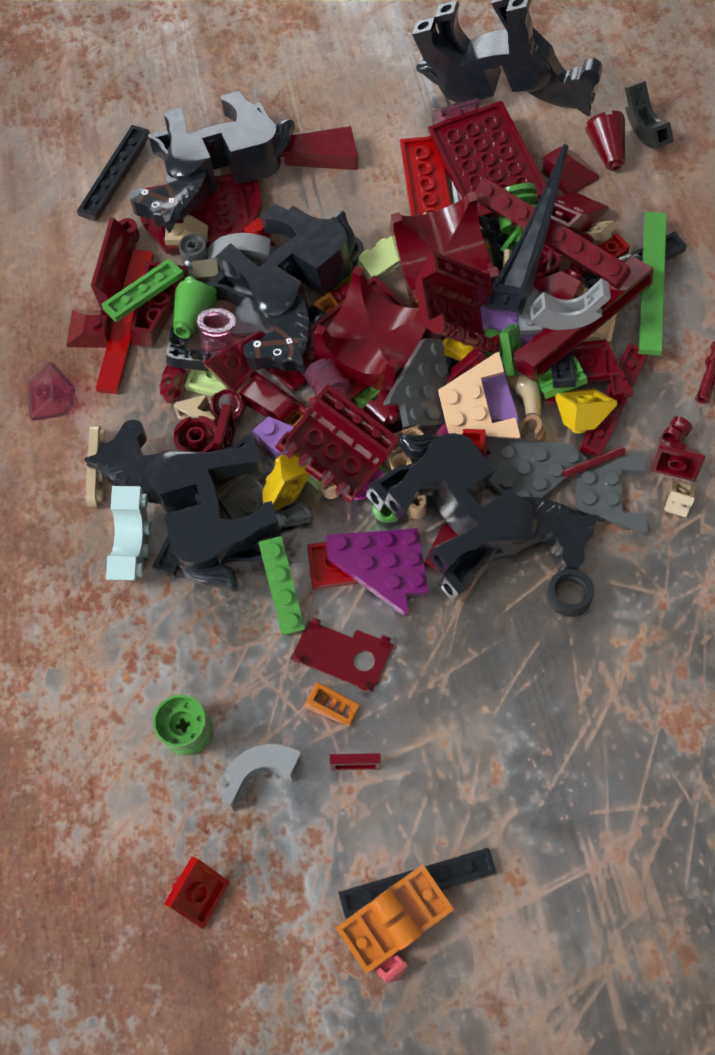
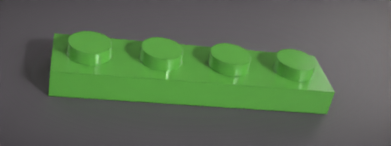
[102,259,183,323]
[259,536,305,635]

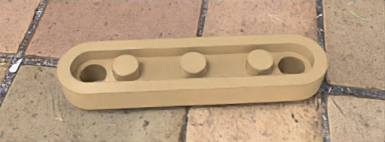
[86,425,106,507]

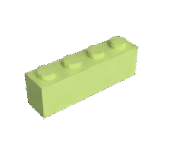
[358,212,426,280]

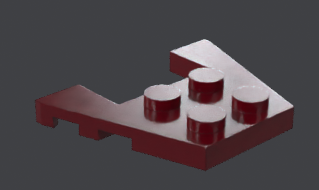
[545,339,633,407]

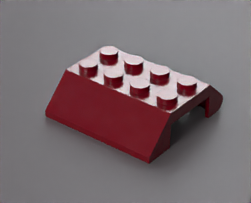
[415,251,501,354]
[275,384,399,504]

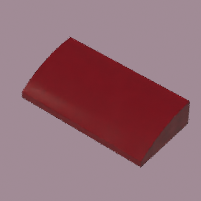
[91,218,136,310]

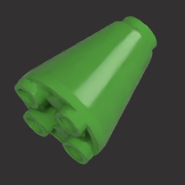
[173,277,217,338]

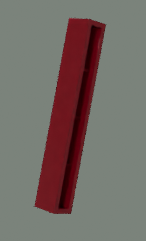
[475,177,632,290]
[514,257,653,382]

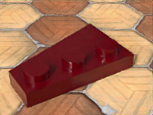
[202,330,266,392]

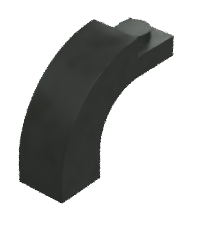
[625,81,674,148]

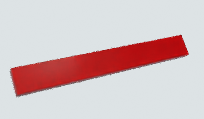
[96,249,154,394]

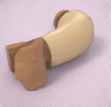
[506,374,547,442]

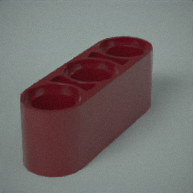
[238,379,297,423]

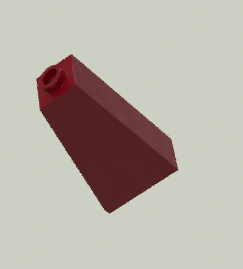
[280,126,358,170]

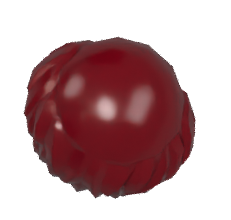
[209,389,246,420]

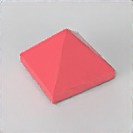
[374,953,408,983]

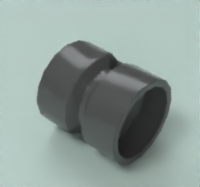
[178,234,208,271]

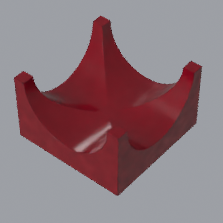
[389,191,499,308]
[314,266,430,391]

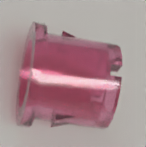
[197,308,236,352]
[305,358,352,399]

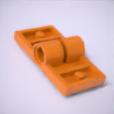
[335,864,454,974]

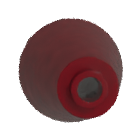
[585,110,626,171]

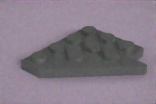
[383,338,449,428]
[486,438,587,498]

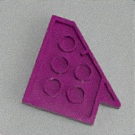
[325,528,429,616]

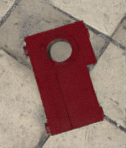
[290,616,394,693]

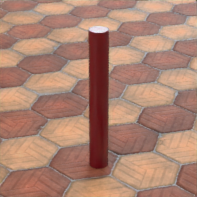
[562,446,626,479]

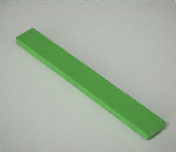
[638,212,666,356]

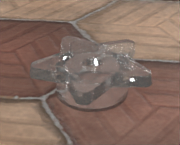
[289,561,311,589]

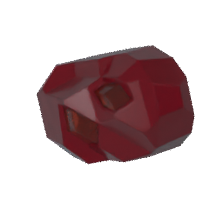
[160,365,188,404]

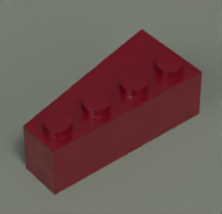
[129,260,189,347]

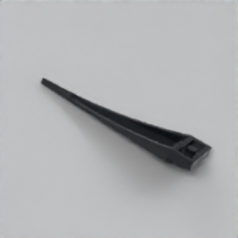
[485,144,569,315]

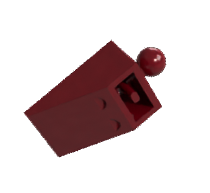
[551,192,609,234]

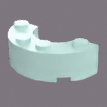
[106,486,151,581]

